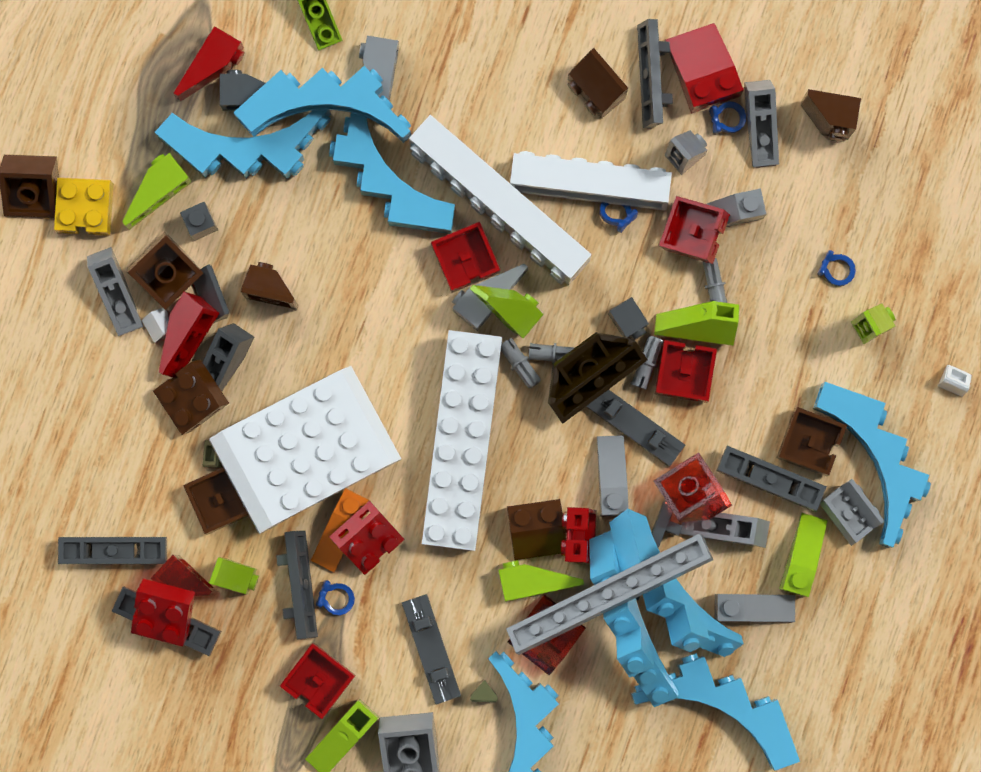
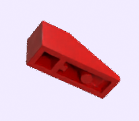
[173,26,245,101]
[159,291,219,378]

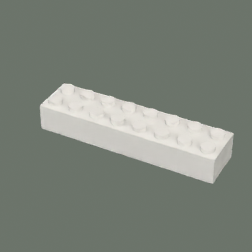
[409,115,592,285]
[422,330,502,551]

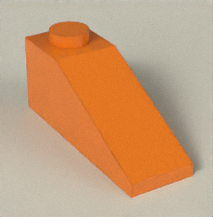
[310,488,370,573]

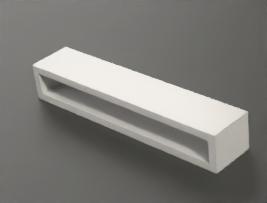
[510,151,672,211]

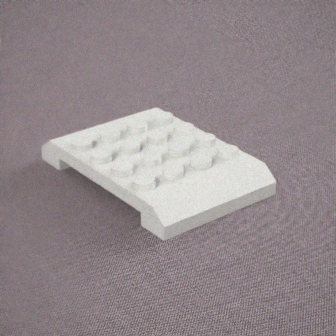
[209,366,401,534]

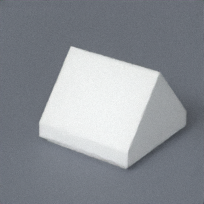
[141,308,170,343]
[938,365,972,397]

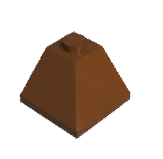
[241,262,298,310]

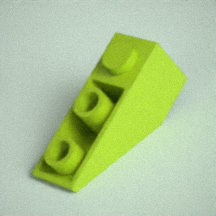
[297,0,343,51]
[654,301,739,346]
[305,699,379,772]

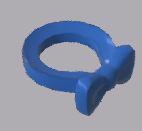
[709,101,746,134]
[600,202,638,233]
[817,250,856,286]
[316,580,355,615]

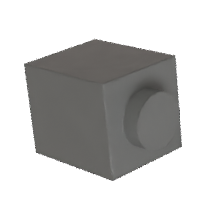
[180,202,218,241]
[608,297,649,340]

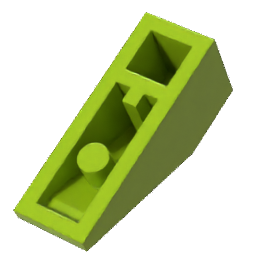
[122,153,192,230]
[470,285,544,339]
[851,304,896,344]
[779,513,828,597]
[209,557,259,594]
[498,560,584,601]

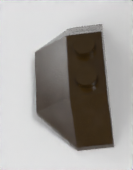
[548,332,648,424]

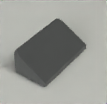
[193,264,229,323]

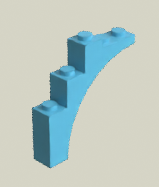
[233,66,411,143]
[155,110,331,179]
[329,113,455,234]
[813,382,931,548]
[609,509,744,657]
[589,530,678,707]
[488,651,559,772]
[631,653,800,771]

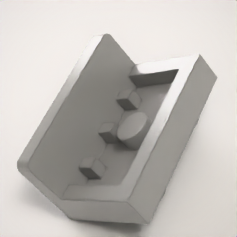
[820,479,884,546]

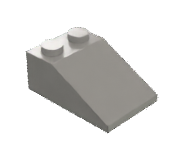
[378,712,440,772]

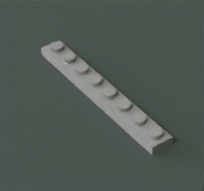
[506,534,713,655]

